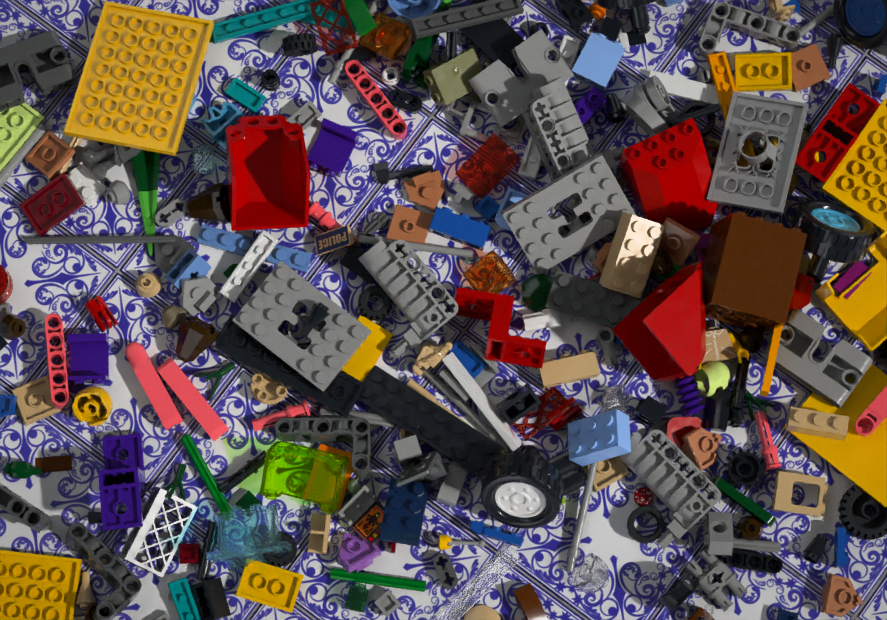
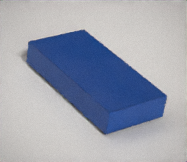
[446,339,487,379]

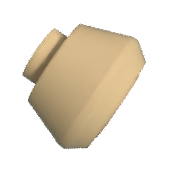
[135,272,161,298]

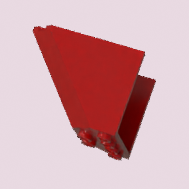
[225,115,310,231]
[618,118,718,232]
[612,261,706,383]

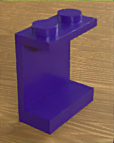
[307,118,359,178]
[67,333,109,386]

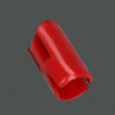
[85,295,118,333]
[546,396,583,432]

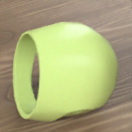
[695,361,731,397]

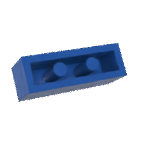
[429,207,491,251]

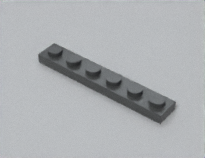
[410,0,524,39]

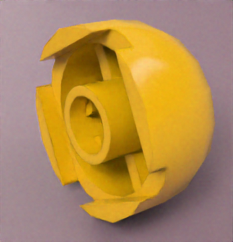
[72,386,113,426]

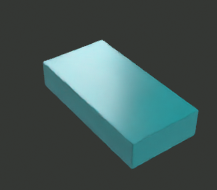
[225,77,267,114]

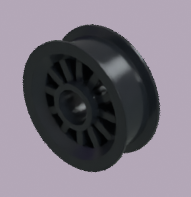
[658,572,700,614]

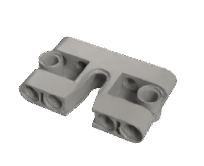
[468,29,574,128]
[761,308,873,408]

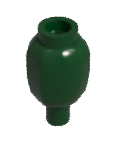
[5,460,41,479]

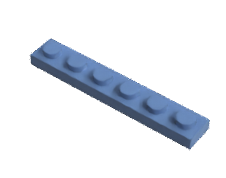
[197,224,312,273]

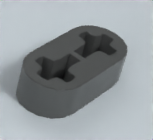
[433,553,458,590]

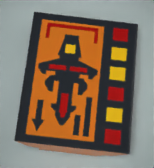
[352,502,384,544]

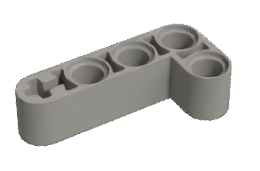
[436,461,468,508]

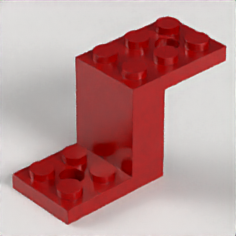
[795,83,880,183]
[455,287,547,369]

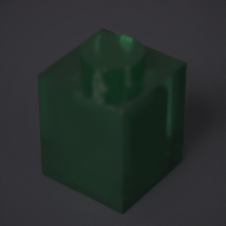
[345,583,370,613]

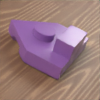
[338,533,382,573]

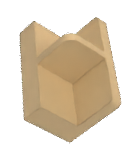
[308,513,332,555]

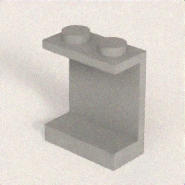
[439,342,499,403]

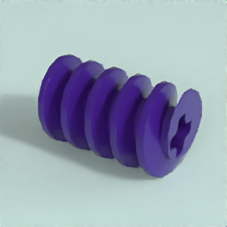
[673,375,705,417]

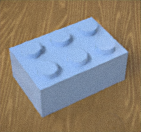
[568,409,631,466]

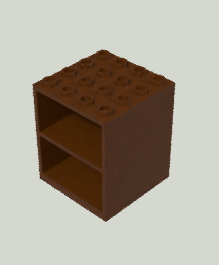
[703,211,807,333]

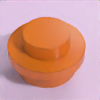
[588,2,606,20]

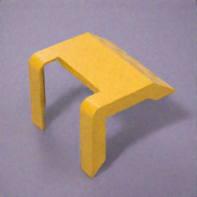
[815,230,887,352]

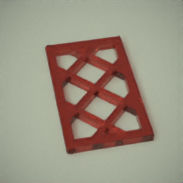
[309,0,359,57]
[512,386,573,441]

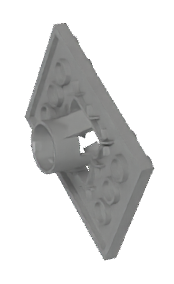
[707,92,809,214]
[501,153,636,275]
[232,261,371,392]

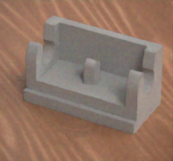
[338,485,379,528]

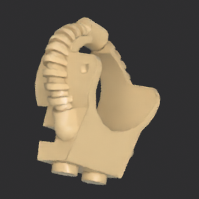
[412,341,453,376]

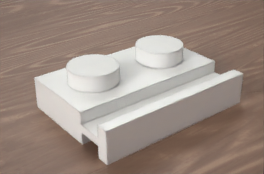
[68,162,107,208]

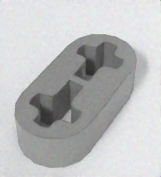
[155,199,187,228]

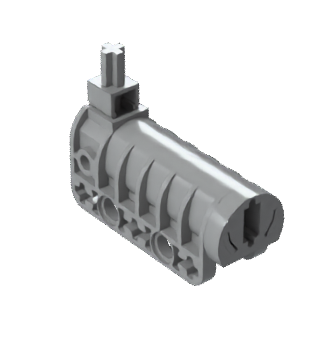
[521,77,625,181]
[358,239,459,357]
[618,429,721,550]

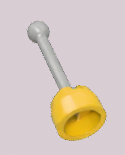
[438,534,486,550]

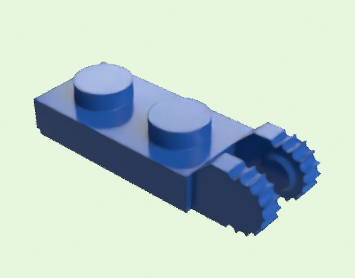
[470,520,523,548]

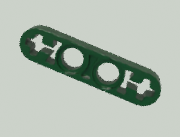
[710,475,777,528]

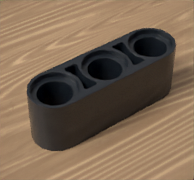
[724,550,783,575]

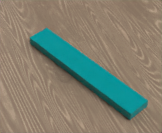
[212,0,323,44]

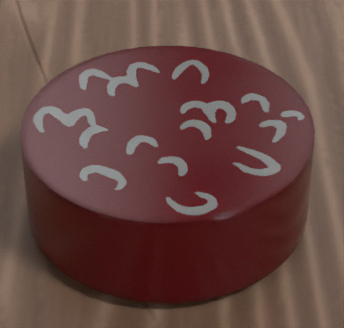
[634,487,653,507]

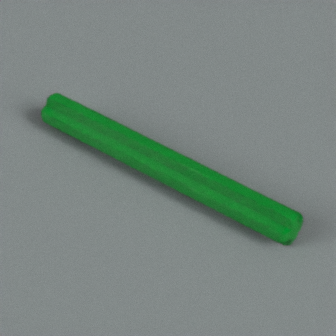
[181,434,235,521]
[330,568,426,592]

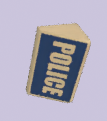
[314,224,355,256]

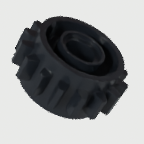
[722,448,765,491]

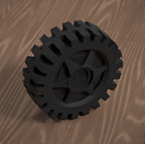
[838,485,887,540]

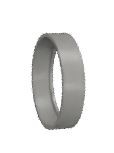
[619,91,670,137]

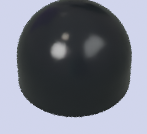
[529,22,549,37]

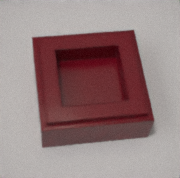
[179,543,200,564]

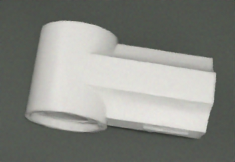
[522,308,562,332]

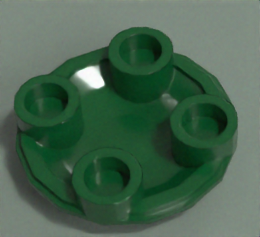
[521,274,553,312]

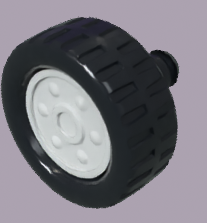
[480,445,564,529]

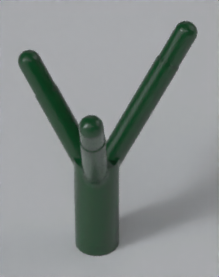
[195,361,236,401]
[744,389,774,421]
[164,463,186,501]

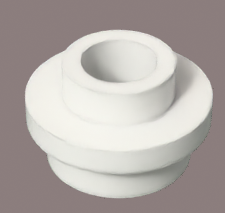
[381,67,400,86]

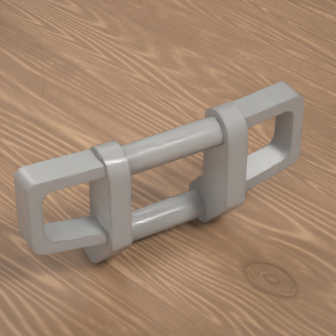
[448,95,525,148]

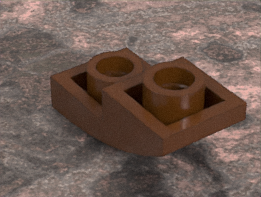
[513,583,548,620]

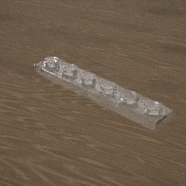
[429,544,522,620]

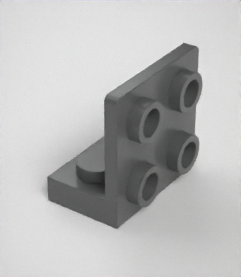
[396,452,449,487]

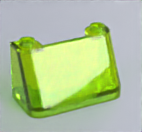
[259,441,349,514]

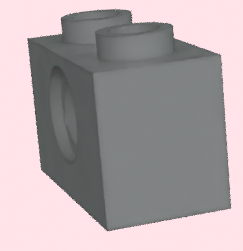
[391,435,422,467]
[703,512,734,555]

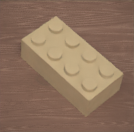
[599,212,665,299]

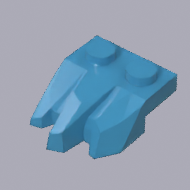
[202,102,244,151]

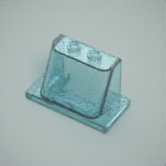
[206,503,292,563]

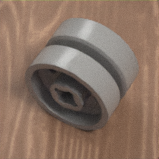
[633,75,671,112]

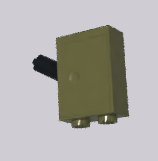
[423,32,483,106]

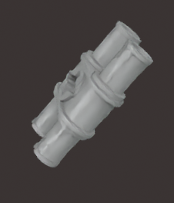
[684,547,748,612]

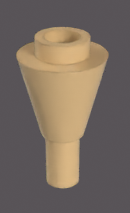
[76,572,95,609]

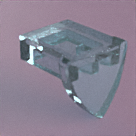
[192,144,215,174]

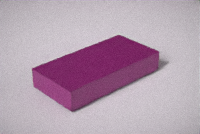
[832,261,872,299]

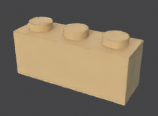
[538,349,600,389]
[785,406,849,441]

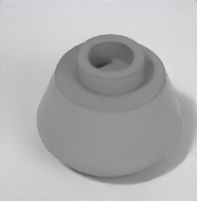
[106,180,131,205]

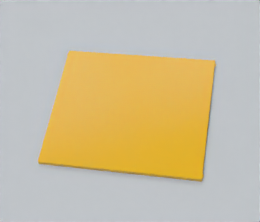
[784,364,887,508]

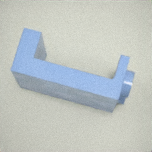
[572,32,626,92]

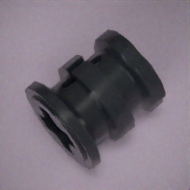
[261,69,281,91]

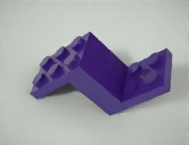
[98,433,147,531]

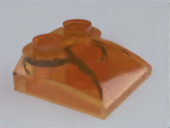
[359,12,410,60]
[463,251,516,294]

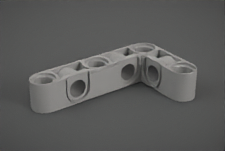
[698,2,801,57]

